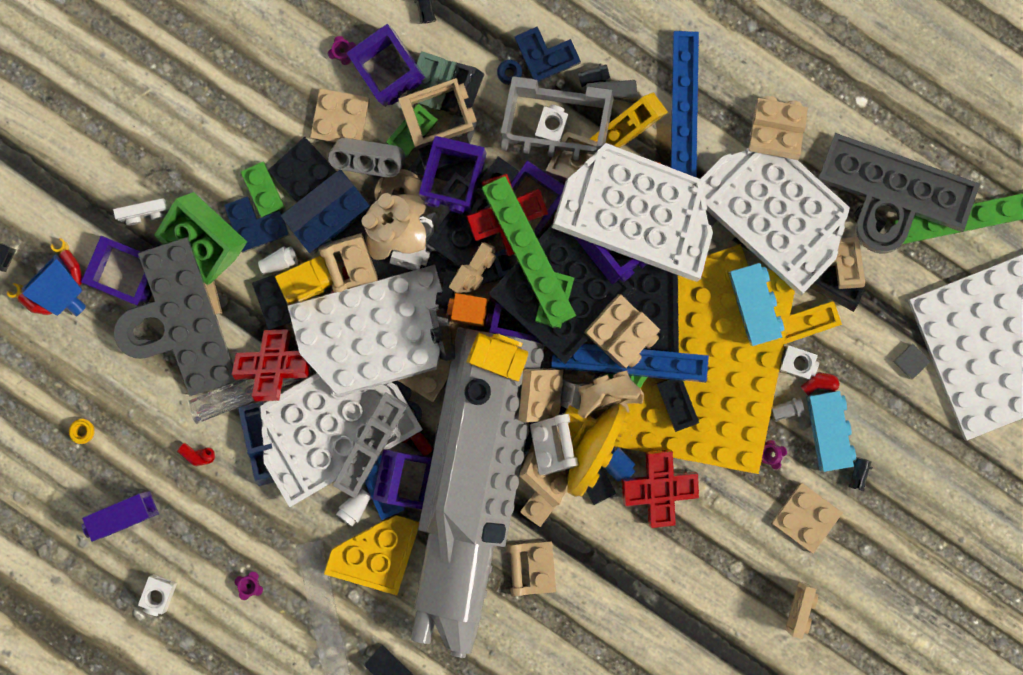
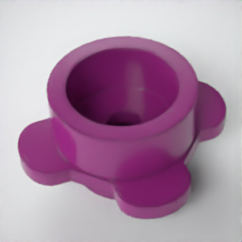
[328,36,357,65]
[761,440,787,470]
[234,571,263,600]

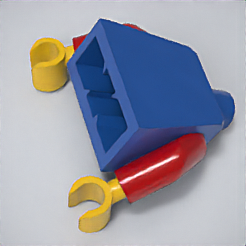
[7,238,86,317]

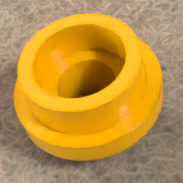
[69,419,95,444]

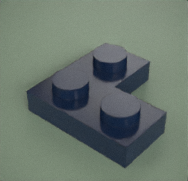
[514,26,581,82]
[224,196,290,253]

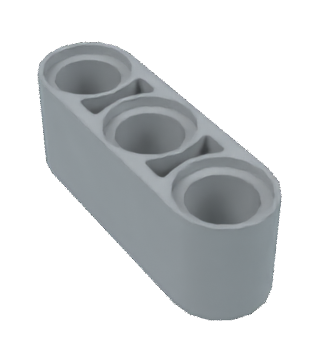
[328,138,406,177]

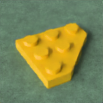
[324,514,420,595]

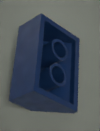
[281,170,370,256]

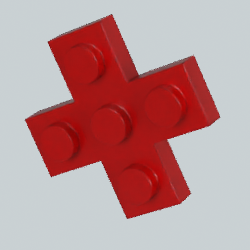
[466,174,548,256]
[232,330,310,401]
[622,449,699,528]

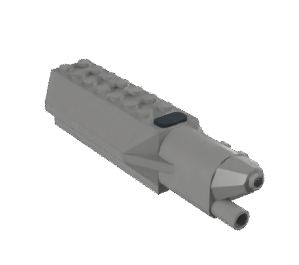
[411,328,544,658]

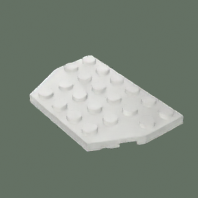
[552,143,713,282]
[701,148,850,296]
[288,265,449,397]
[260,373,423,507]

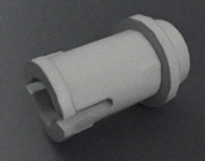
[772,397,805,422]

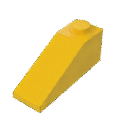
[590,92,668,148]

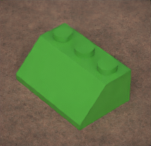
[154,192,247,285]

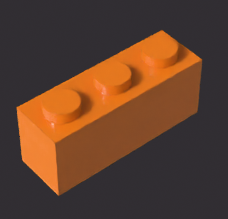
[447,293,488,328]

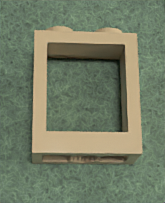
[398,78,477,150]

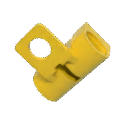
[275,256,333,305]
[466,332,528,382]

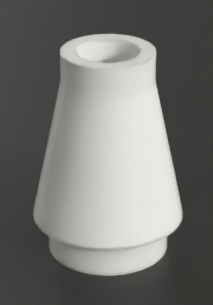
[258,246,298,275]
[336,489,372,527]

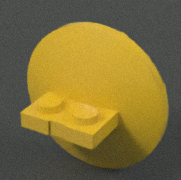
[558,403,630,497]

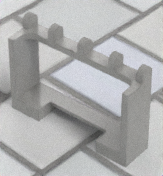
[501,77,613,161]

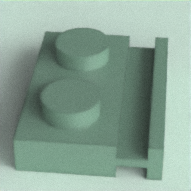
[406,51,456,111]

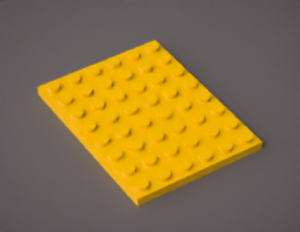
[614,257,795,474]

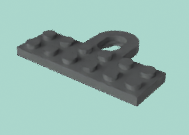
[818,133,980,254]
[114,237,238,396]

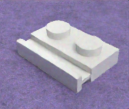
[113,198,171,225]

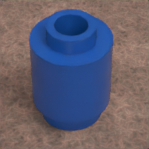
[602,446,635,482]

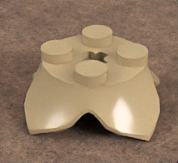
[362,193,426,260]
[578,371,644,419]

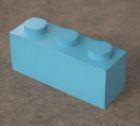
[728,263,785,346]
[806,391,856,472]

